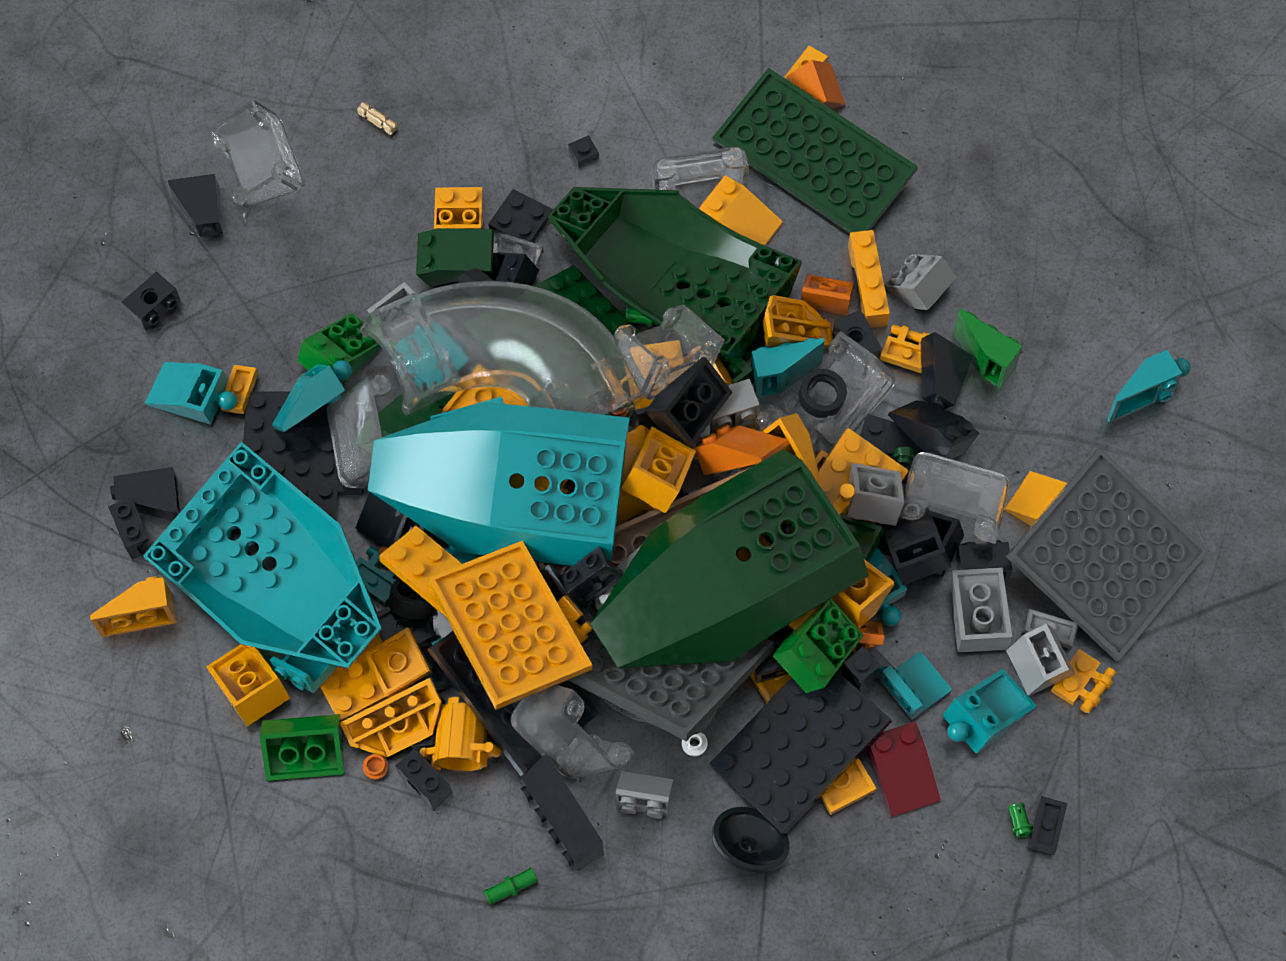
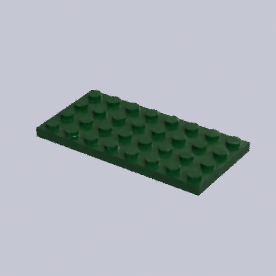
[712,68,918,233]

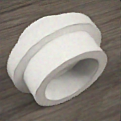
[682,731,708,757]

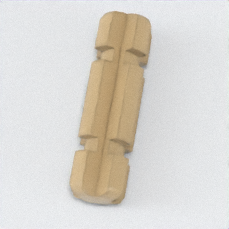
[357,102,398,135]

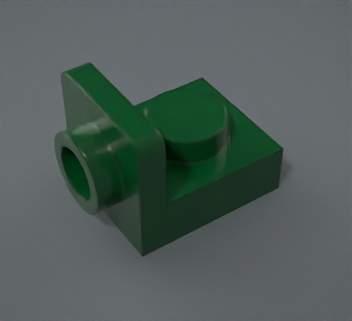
[727,357,754,384]

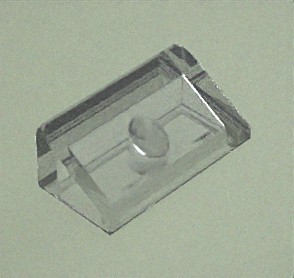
[493,233,544,266]

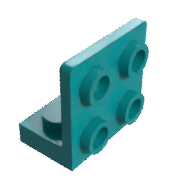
[880,652,952,720]

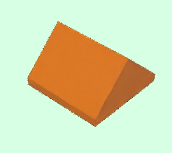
[787,60,845,109]
[801,274,854,316]

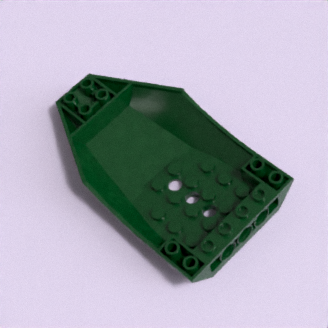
[548,187,802,358]
[590,449,869,669]

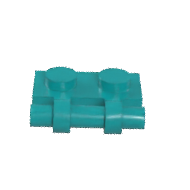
[356,546,398,606]

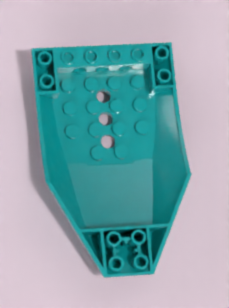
[368,402,630,566]
[143,442,382,668]

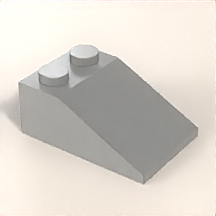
[951,568,1012,652]

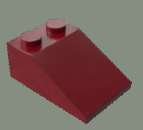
[866,721,941,818]

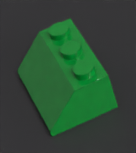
[260,714,344,781]

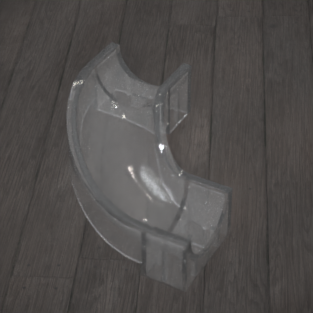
[360,281,651,416]

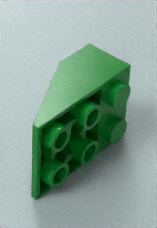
[953,308,1022,389]
[297,313,386,383]
[773,598,863,693]

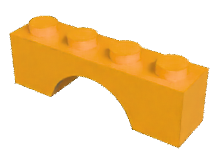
[848,230,890,329]

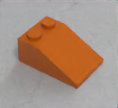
[694,424,789,475]

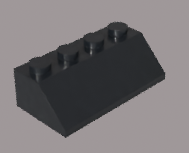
[520,754,604,871]

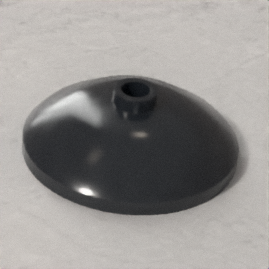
[712,807,789,873]

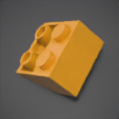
[434,187,484,229]

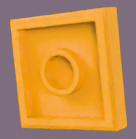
[365,627,432,698]

